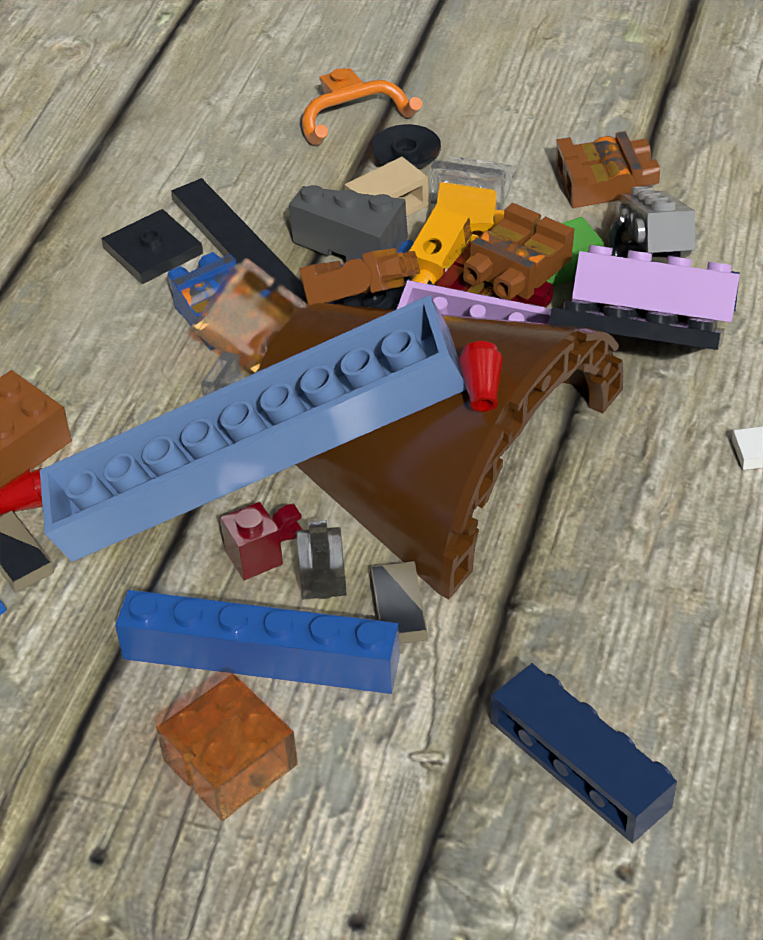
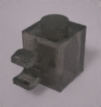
[296,520,347,600]

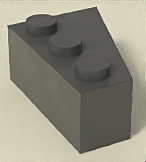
[289,185,408,262]

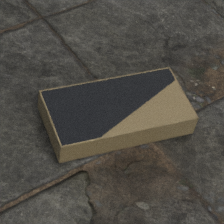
[0,511,54,593]
[371,561,427,644]

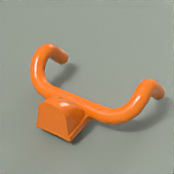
[302,68,422,145]

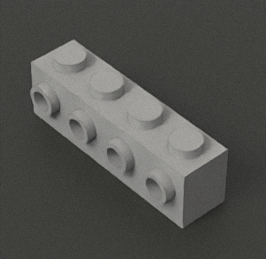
[615,186,695,253]

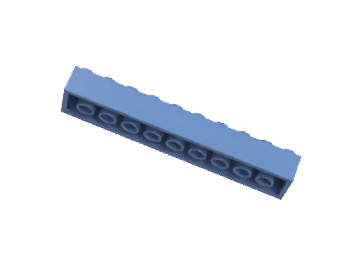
[40,295,467,562]

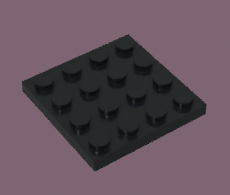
[549,299,725,350]

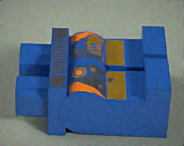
[168,252,274,351]

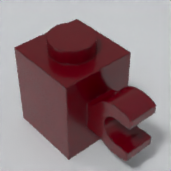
[220,502,303,581]

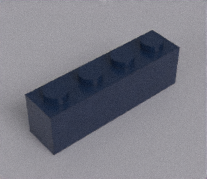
[491,663,677,844]

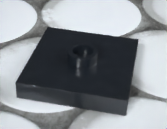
[101,209,203,284]

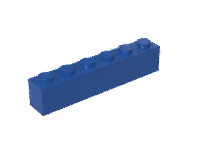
[115,590,400,694]

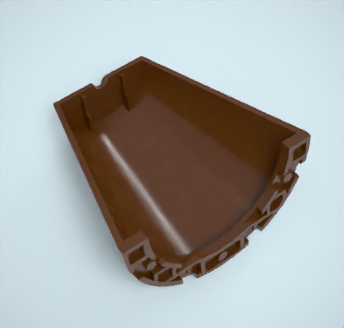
[257,303,623,599]

